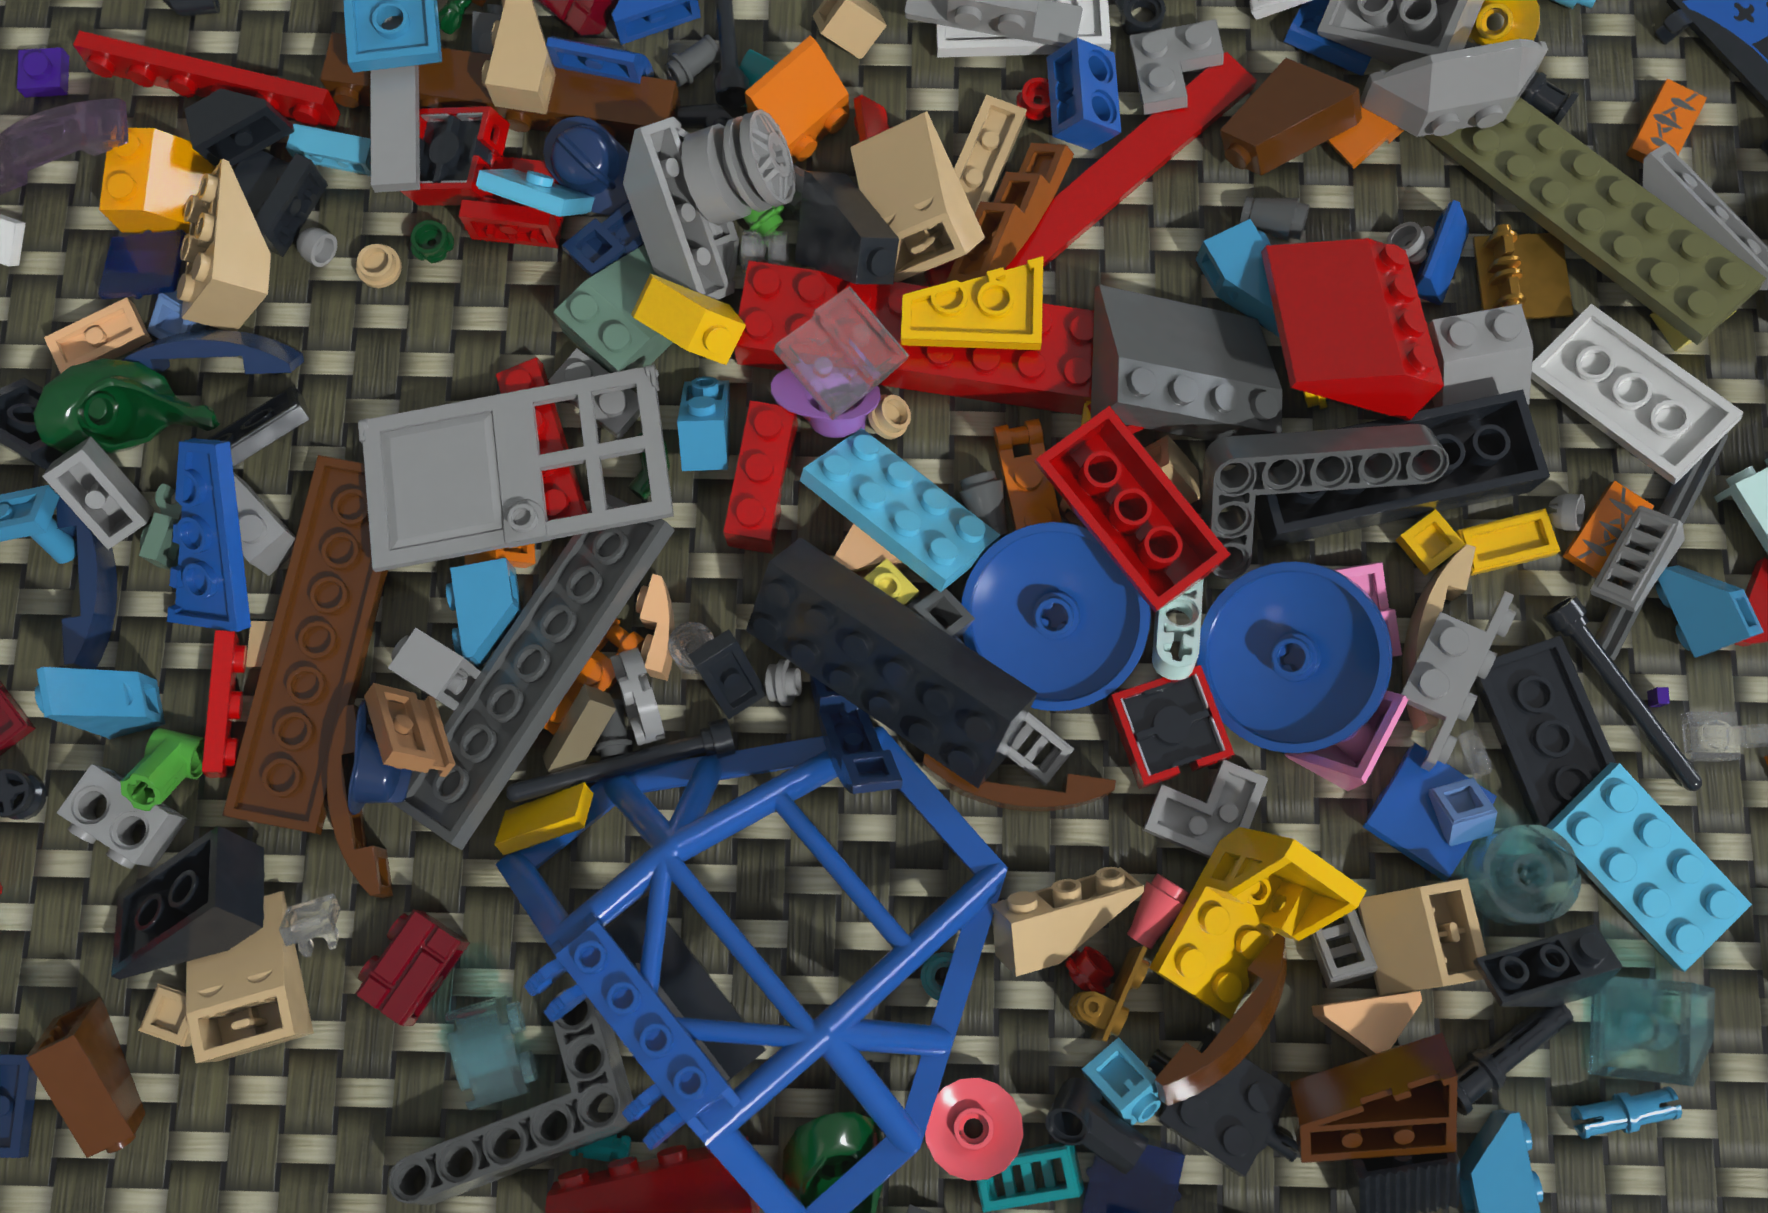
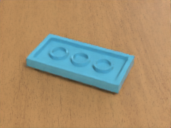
[800,428,1001,592]
[1544,762,1752,972]

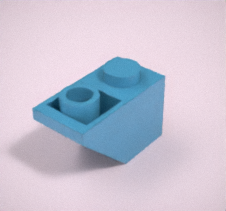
[677,377,730,471]
[446,558,522,667]
[1656,565,1764,658]
[1460,1109,1543,1213]

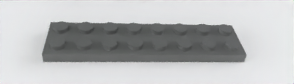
[392,492,675,850]

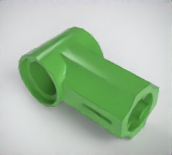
[121,728,205,811]

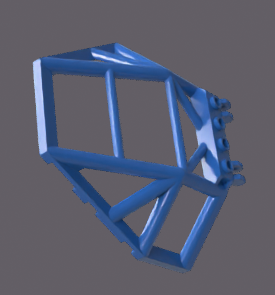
[495,726,1008,1213]

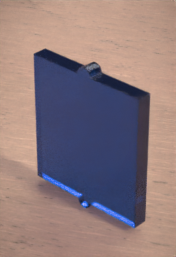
[98,229,186,300]
[1081,1144,1185,1213]

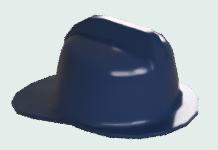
[543,116,629,215]
[348,700,413,815]

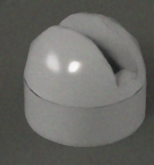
[296,227,337,267]
[1548,494,1585,531]

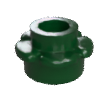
[411,220,454,263]

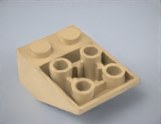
[850,111,985,282]
[177,159,271,331]
[186,891,314,1063]

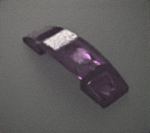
[0,98,129,195]

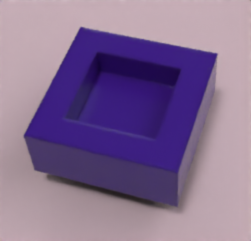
[17,47,70,98]

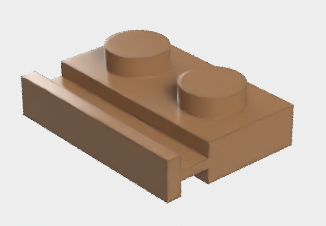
[364,683,455,777]

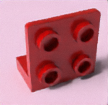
[459,156,564,248]

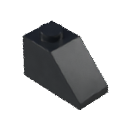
[184,88,295,167]

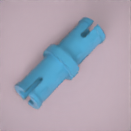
[1571,1086,1682,1139]

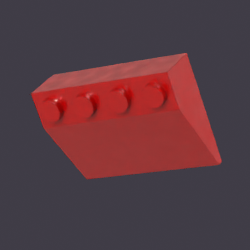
[1261,238,1444,421]
[545,1136,760,1213]

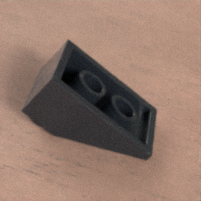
[111,826,265,980]

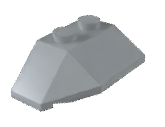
[1360,39,1548,137]
[623,117,739,300]
[1643,143,1768,290]

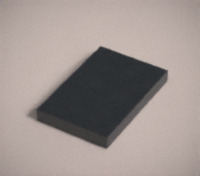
[207,386,310,467]

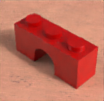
[723,400,798,554]

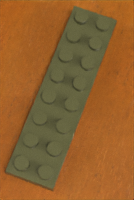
[1424,97,1766,346]

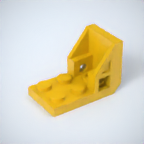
[1149,827,1367,1019]

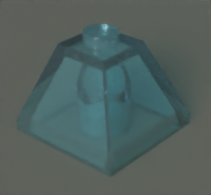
[1589,976,1715,1086]

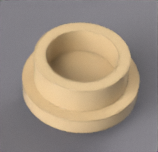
[356,244,402,288]
[868,395,911,440]

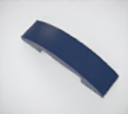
[562,201,644,277]
[121,330,304,374]
[56,497,117,670]
[810,675,903,794]

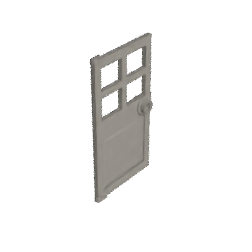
[358,364,674,572]

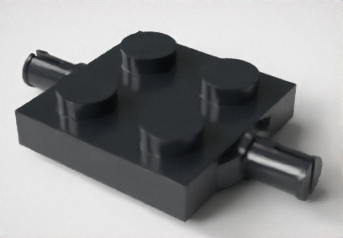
[1147,1034,1299,1177]

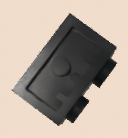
[234,150,328,257]

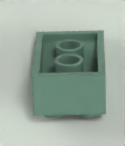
[553,245,673,373]

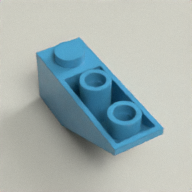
[1195,219,1280,338]
[35,667,165,739]

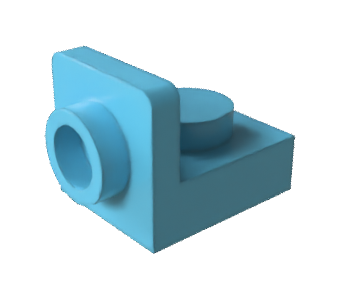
[1082,1037,1161,1126]

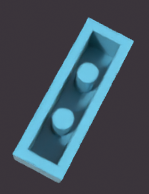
[286,123,371,176]

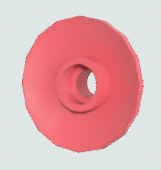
[925,1078,1023,1181]

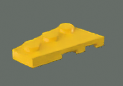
[901,256,1043,350]

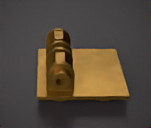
[1472,224,1574,319]
[1069,946,1150,1042]

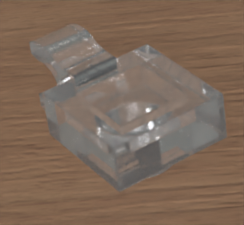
[1681,712,1768,761]

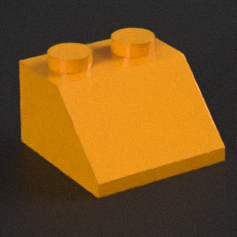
[99,127,216,234]

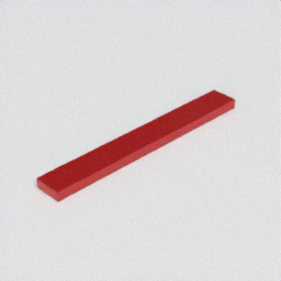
[1004,52,1257,270]

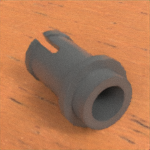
[665,34,721,86]
[595,699,633,760]

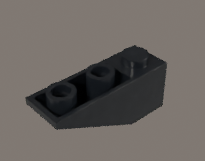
[1473,924,1623,1007]

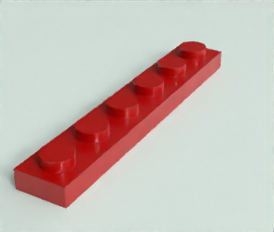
[73,30,340,129]

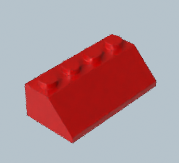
[1034,405,1231,612]

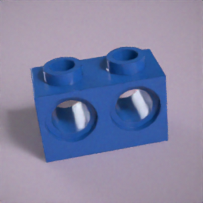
[1047,38,1122,150]

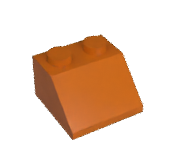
[745,35,850,164]

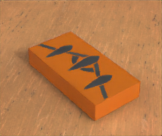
[1626,78,1707,163]
[1562,480,1654,578]

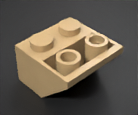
[1358,878,1486,996]

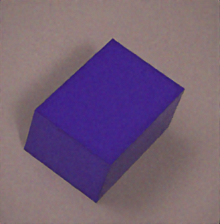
[1647,687,1670,707]

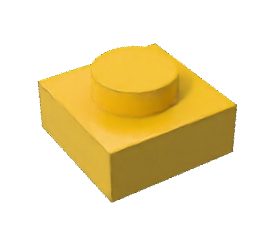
[1396,509,1466,575]

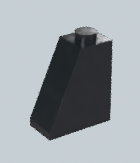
[795,171,899,284]

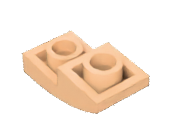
[636,574,675,681]

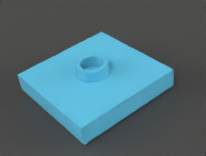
[476,169,595,217]

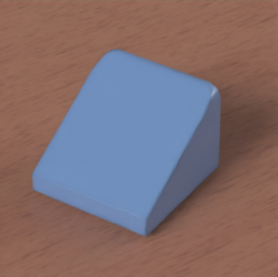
[147,290,206,339]
[1428,777,1498,846]

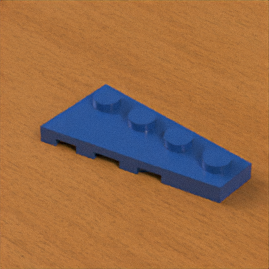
[167,438,251,632]

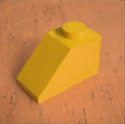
[631,273,746,365]

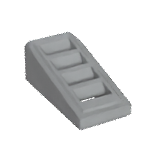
[1590,506,1685,613]
[1007,712,1074,786]
[1309,910,1378,989]

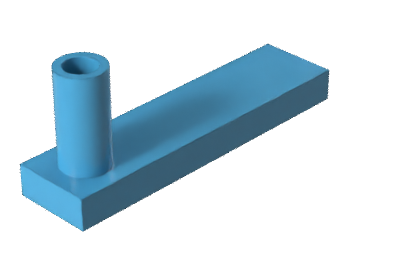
[0,485,78,564]

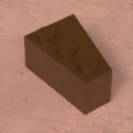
[1290,1032,1457,1163]

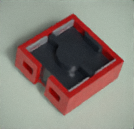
[400,106,510,206]
[1107,665,1235,789]

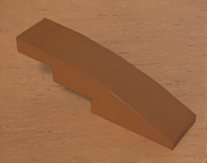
[947,143,1074,282]

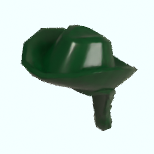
[34,358,220,454]
[782,1112,884,1213]

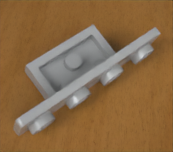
[905,0,1083,47]
[1401,591,1517,772]

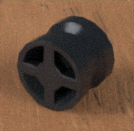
[0,769,47,820]

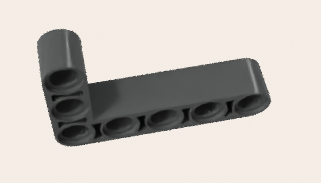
[1201,424,1449,579]
[388,988,634,1205]

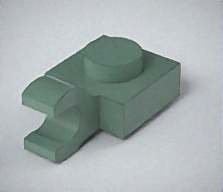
[138,483,182,570]

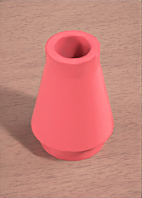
[1127,873,1190,949]

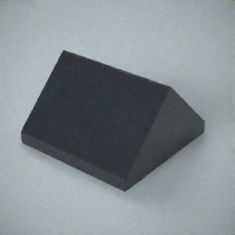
[0,378,63,471]

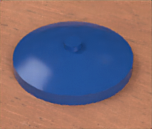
[961,522,1151,711]
[1197,562,1392,753]

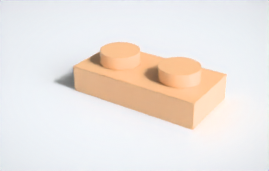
[44,297,152,373]

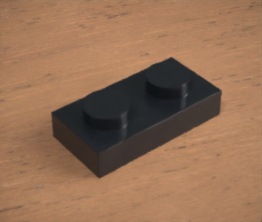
[688,629,767,719]

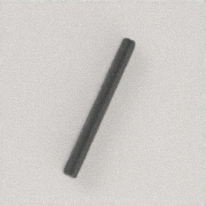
[1595,433,1728,661]

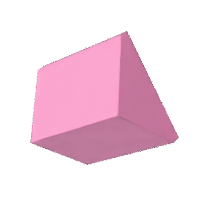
[1284,691,1408,791]

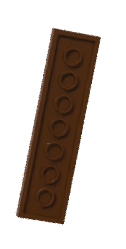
[222,455,388,835]

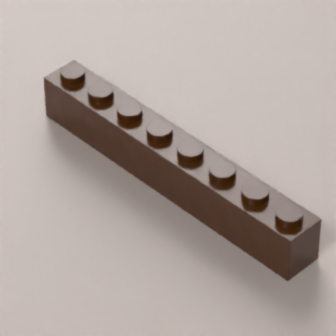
[320,32,681,144]

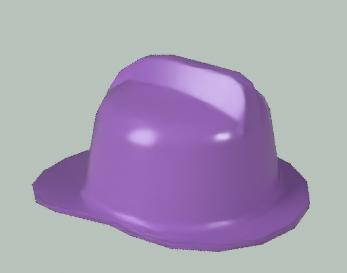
[771,367,881,438]

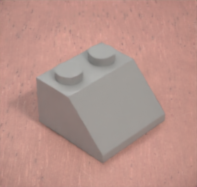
[1428,304,1533,408]

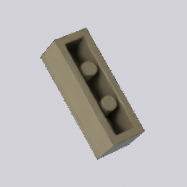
[542,684,616,773]

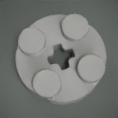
[610,647,665,746]

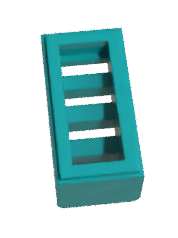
[976,1142,1084,1212]

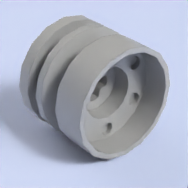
[681,109,796,226]

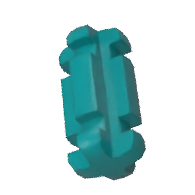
[569,1134,631,1162]

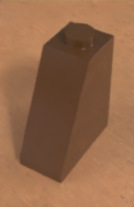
[1220,58,1362,176]
[26,996,146,1158]

